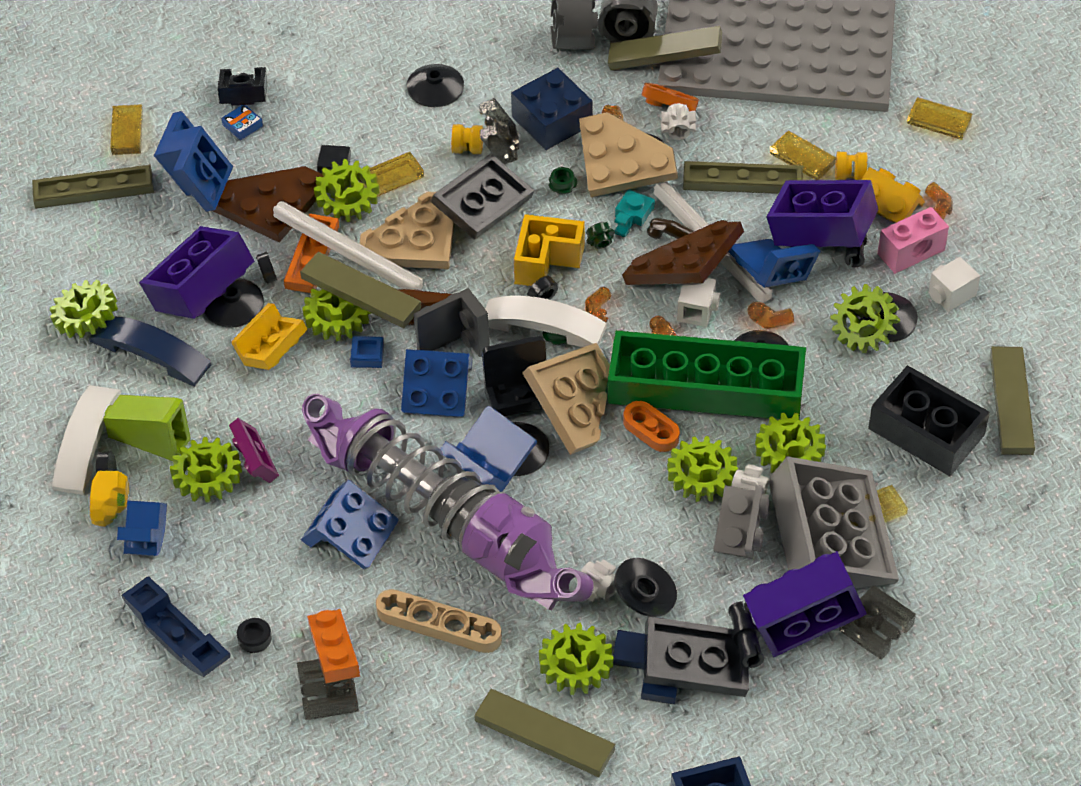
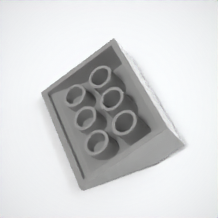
[769,456,899,589]

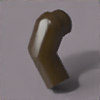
[647,218,693,239]

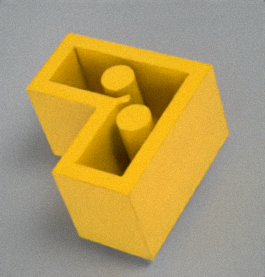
[514,214,585,286]

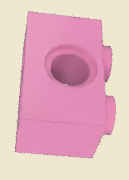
[877,207,949,274]

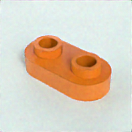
[641,83,699,112]
[623,401,680,452]

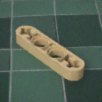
[376,589,502,653]

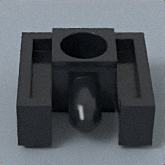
[217,67,268,106]

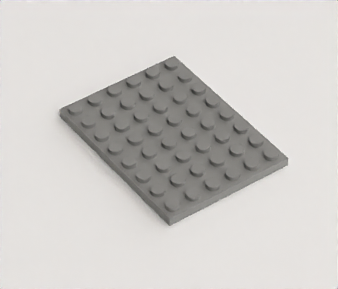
[657,0,895,112]

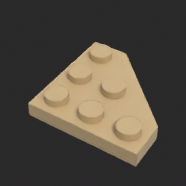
[579,112,678,197]
[358,192,455,269]
[523,343,610,455]

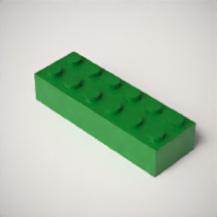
[608,330,806,420]

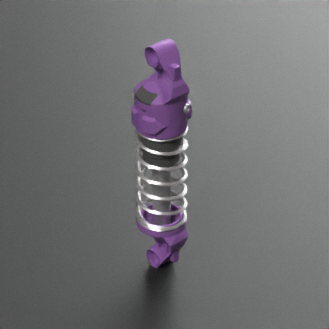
[302,393,593,611]

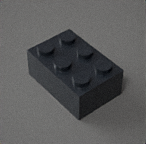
[868,365,990,477]

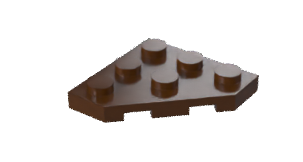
[213,166,323,243]
[622,220,744,285]

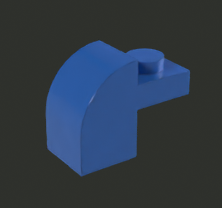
[117,500,167,556]

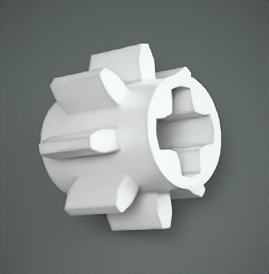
[661,103,696,140]
[731,464,769,495]
[581,559,616,602]

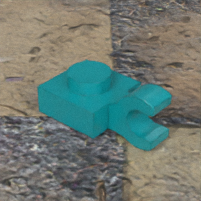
[614,190,655,237]

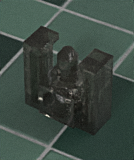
[479,98,519,165]
[839,585,916,660]
[297,659,359,720]

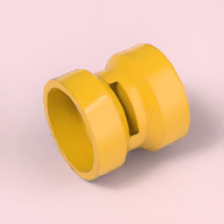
[451,124,483,155]
[835,151,867,180]

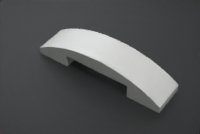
[485,296,607,347]
[52,385,121,495]

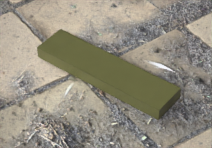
[608,26,722,70]
[683,161,803,194]
[32,164,154,209]
[300,252,421,329]
[990,346,1035,455]
[474,688,615,777]

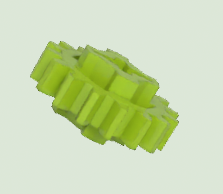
[314,159,380,222]
[49,280,118,338]
[830,284,900,353]
[302,288,371,341]
[755,413,826,474]
[170,436,242,503]
[667,436,738,502]
[539,623,613,695]

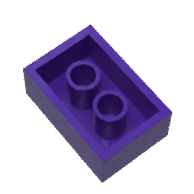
[766,180,879,248]
[139,226,255,319]
[743,551,867,658]

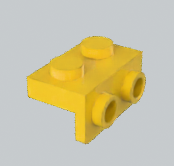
[862,167,925,223]
[232,303,308,370]

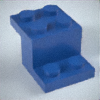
[154,111,233,212]

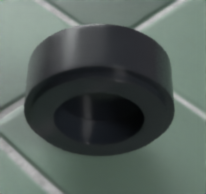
[256,252,277,284]
[527,276,558,300]
[95,451,117,473]
[237,618,272,653]

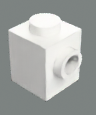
[928,257,980,312]
[677,278,721,327]

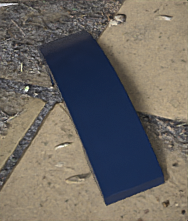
[89,316,211,387]
[121,576,231,677]

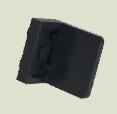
[482,336,547,417]

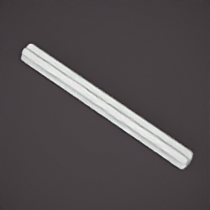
[654,181,773,303]
[273,201,423,290]

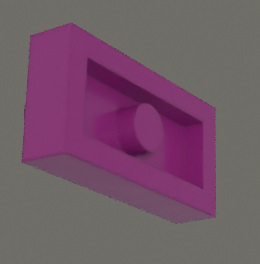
[229,418,279,483]

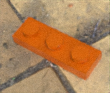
[284,214,339,293]
[307,609,360,684]

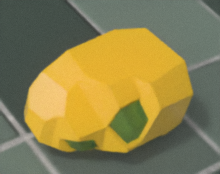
[90,471,129,527]

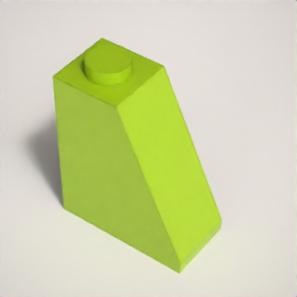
[103,395,191,461]

